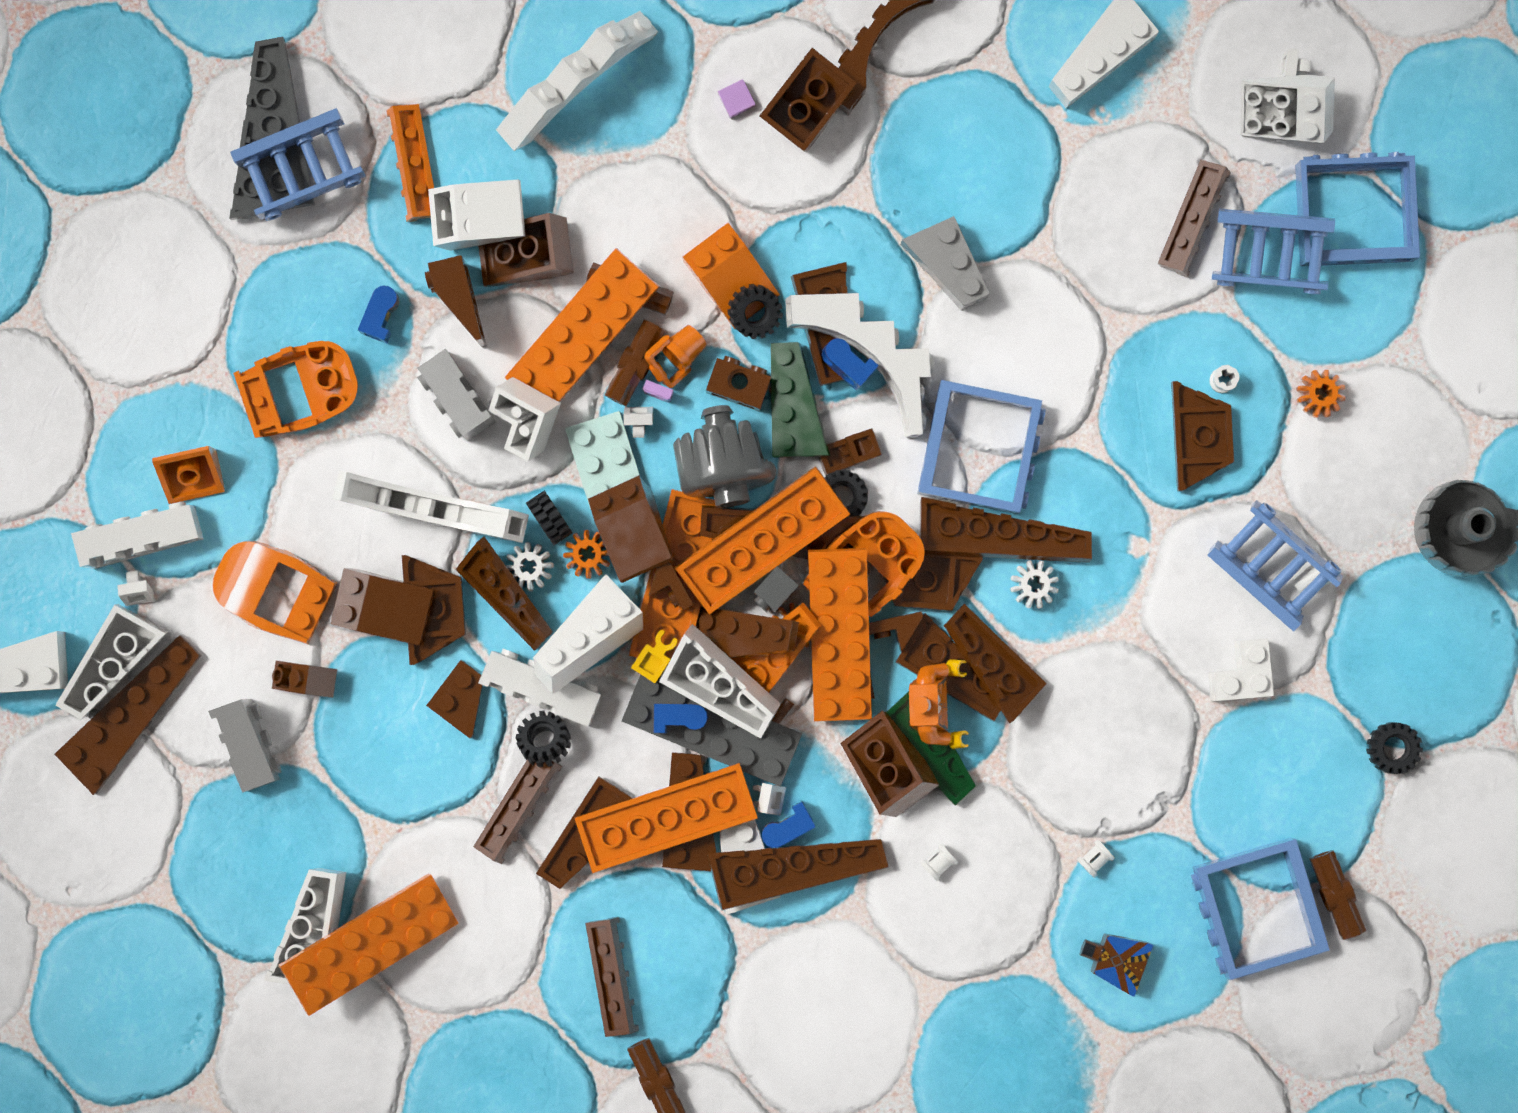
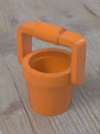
[645,325,707,388]

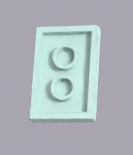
[565,411,640,510]

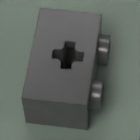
[754,566,799,613]

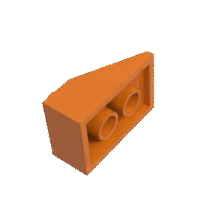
[683,223,780,329]

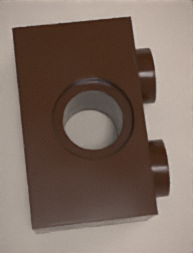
[706,356,771,412]

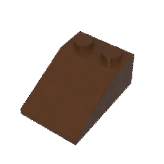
[759,48,857,153]
[478,213,574,287]
[425,255,487,347]
[588,475,674,583]
[330,568,435,645]
[840,710,939,817]

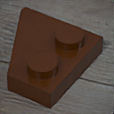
[426,660,483,739]

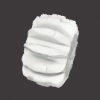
[506,542,554,591]
[1010,560,1059,609]

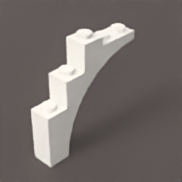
[496,11,658,151]
[785,293,934,437]
[333,471,529,543]

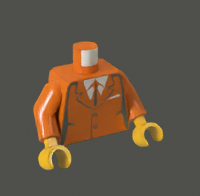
[909,659,969,749]

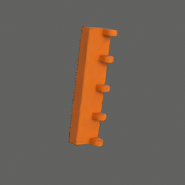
[386,104,434,222]

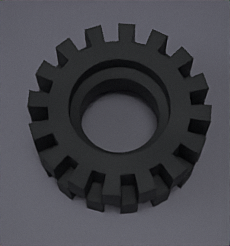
[727,284,783,339]
[825,470,868,516]
[526,490,573,545]
[515,711,571,767]
[1366,722,1423,774]

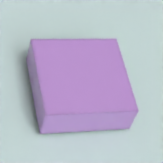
[718,79,755,118]
[643,380,674,403]

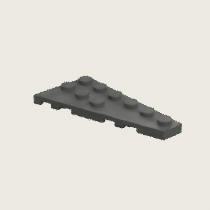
[229,36,315,220]

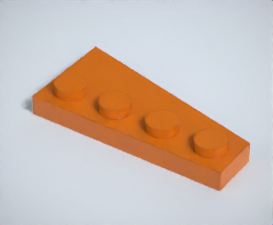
[731,603,821,693]

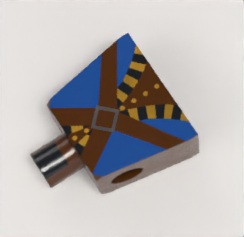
[1079,933,1153,997]

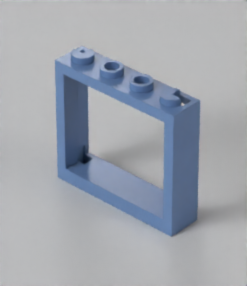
[1295,151,1420,266]
[917,380,1046,514]
[1191,838,1330,980]

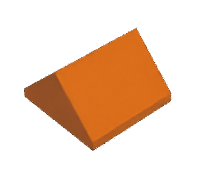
[152,446,225,504]

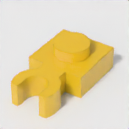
[631,630,677,684]

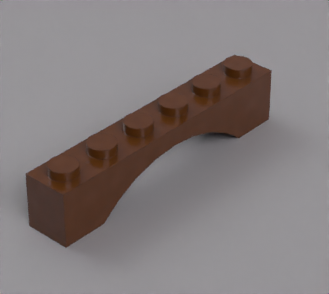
[838,0,935,116]

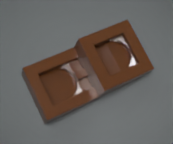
[818,428,882,476]

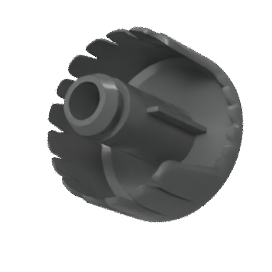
[673,405,777,508]
[1414,480,1518,577]

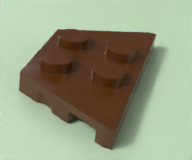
[1171,381,1234,492]
[882,554,983,611]
[402,555,466,665]

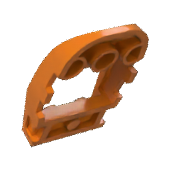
[233,341,358,438]
[803,511,924,617]
[213,541,338,645]

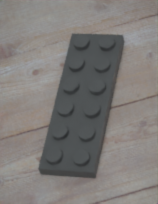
[621,674,803,787]

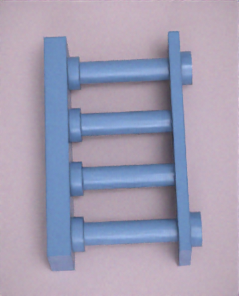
[230,108,366,221]
[1211,208,1335,294]
[1207,500,1343,632]

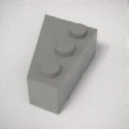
[900,216,990,310]
[417,348,496,441]
[208,699,281,793]

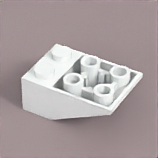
[1240,75,1335,143]
[428,180,525,251]

